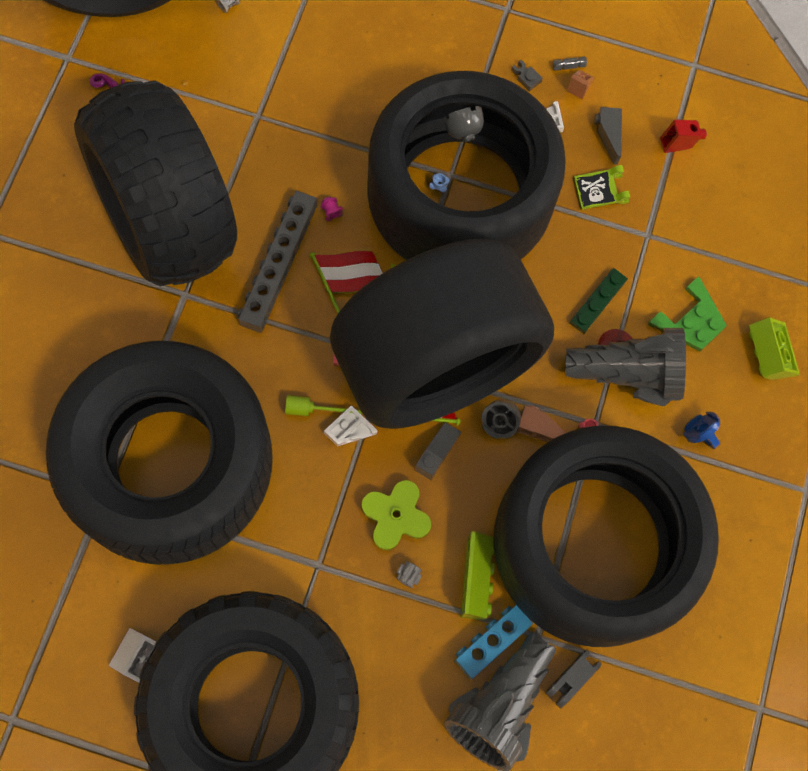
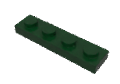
[569,268,628,334]

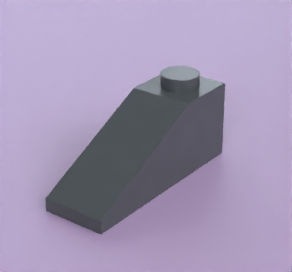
[594,107,622,165]
[415,422,461,480]

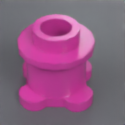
[320,197,343,221]

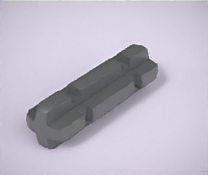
[553,56,587,70]

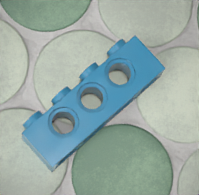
[454,605,533,680]

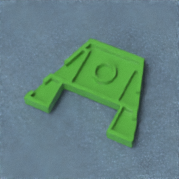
[648,277,727,352]

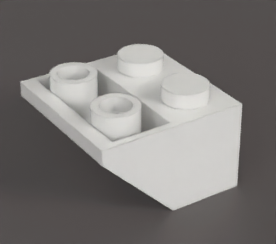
[109,628,156,683]

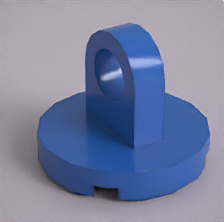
[683,412,720,449]

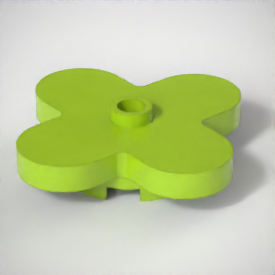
[362,480,431,550]

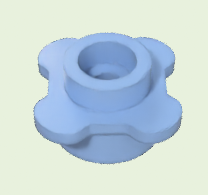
[429,173,450,192]

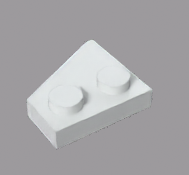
[324,405,378,447]

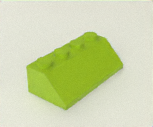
[461,531,495,620]

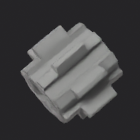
[396,561,422,588]

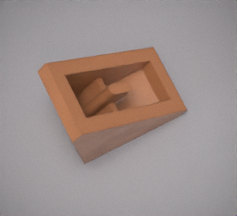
[567,70,595,99]

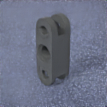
[545,649,602,709]

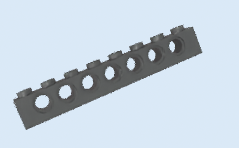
[238,191,317,334]

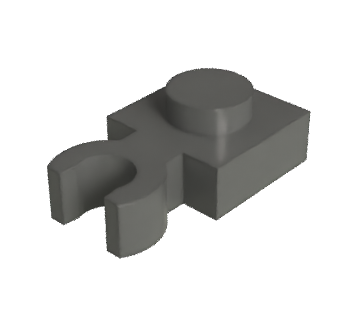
[511,60,543,91]

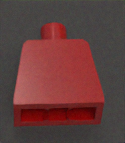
[660,120,707,153]

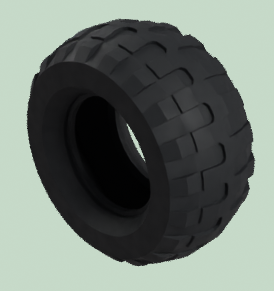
[74,80,237,287]
[134,591,359,771]

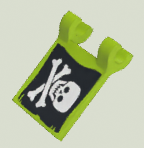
[574,165,630,210]

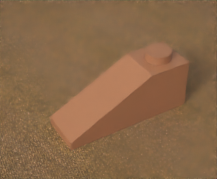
[516,405,565,442]

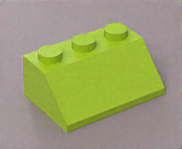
[749,317,800,380]

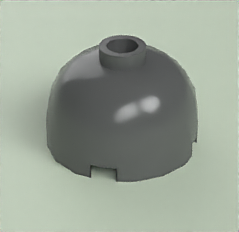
[443,106,484,142]
[481,399,521,439]

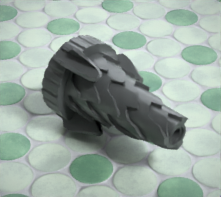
[566,328,686,406]
[444,634,556,771]

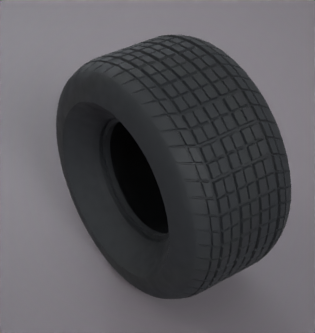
[46,341,273,565]

